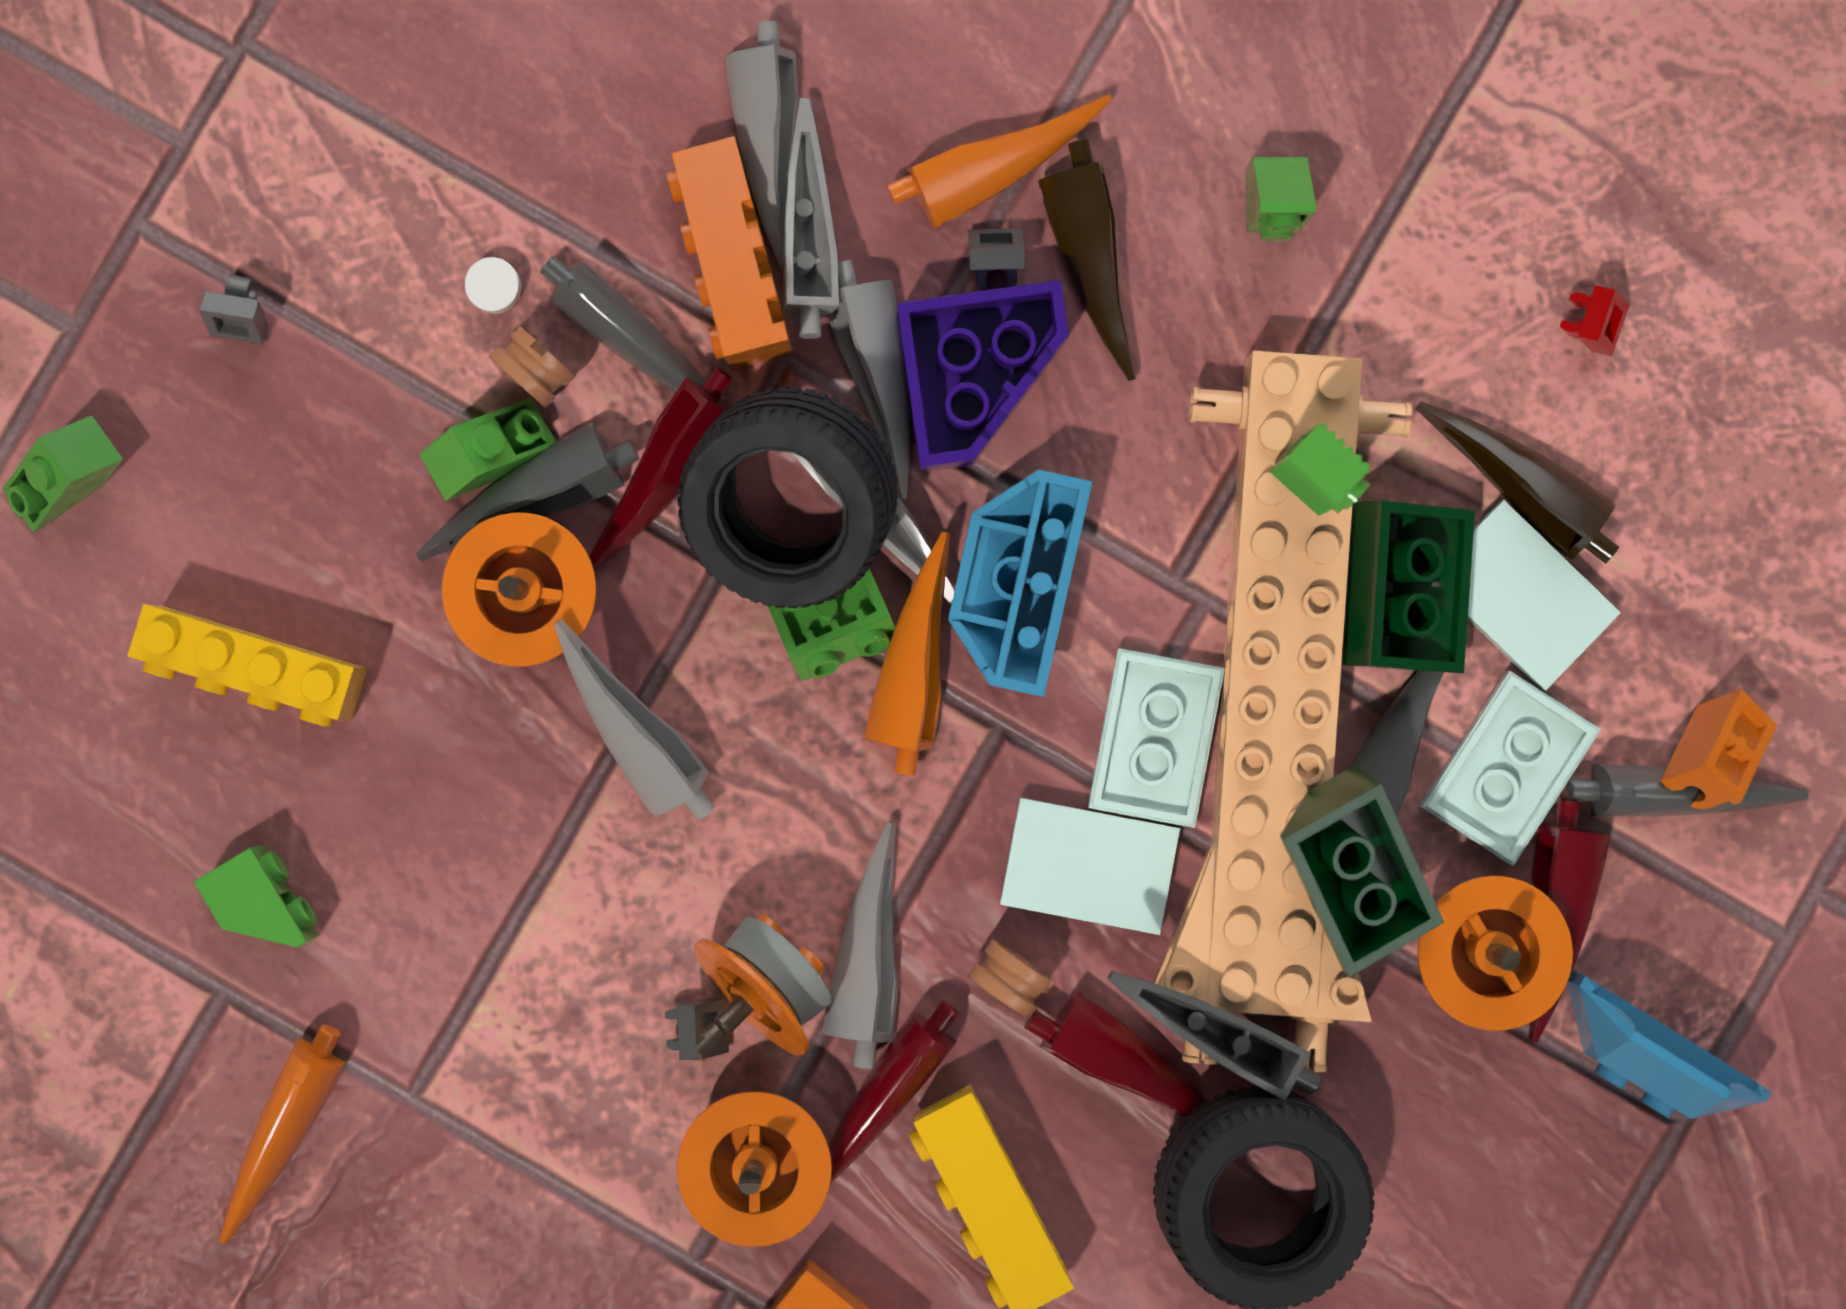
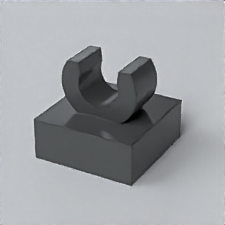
[968,228,1025,289]
[199,275,268,345]
[665,998,729,1060]

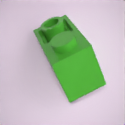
[1246,157,1316,241]
[419,398,556,502]
[2,415,123,533]
[194,845,319,947]

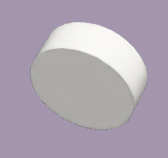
[465,257,522,314]

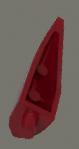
[589,367,734,570]
[1528,799,1611,1043]
[1024,991,1206,1117]
[828,1000,960,1184]

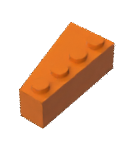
[666,136,794,371]

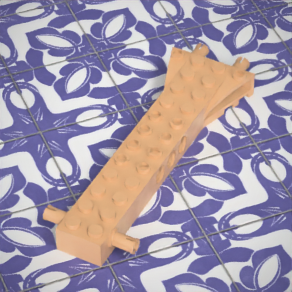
[1154,351,1412,1072]

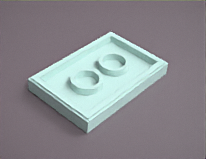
[1468,500,1621,691]
[1088,648,1225,828]
[1419,671,1601,866]
[1000,797,1180,935]

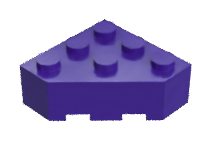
[897,280,1069,472]

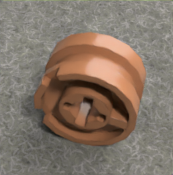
[489,325,575,408]
[968,939,1055,1018]

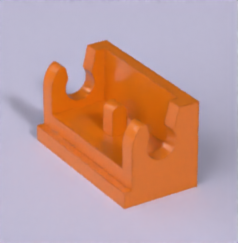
[1660,689,1777,809]

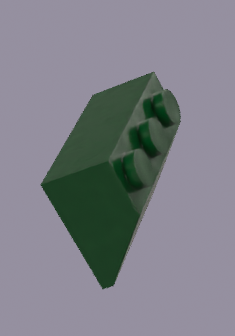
[1341,500,1475,674]
[1280,765,1444,977]

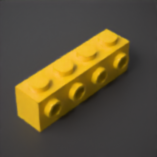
[127,604,368,727]
[909,1084,1074,1309]

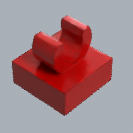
[1560,285,1630,356]

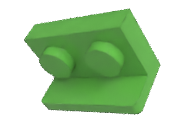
[768,569,895,681]

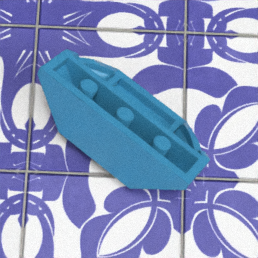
[948,469,1092,697]
[1567,970,1772,1119]

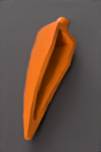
[886,93,1112,228]
[864,532,950,776]
[219,1024,347,1244]

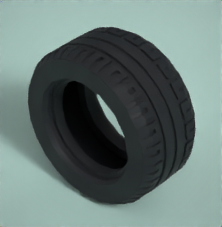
[677,387,898,609]
[1153,1086,1375,1309]

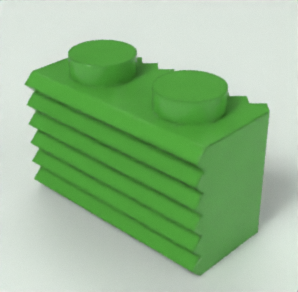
[1269,423,1370,516]

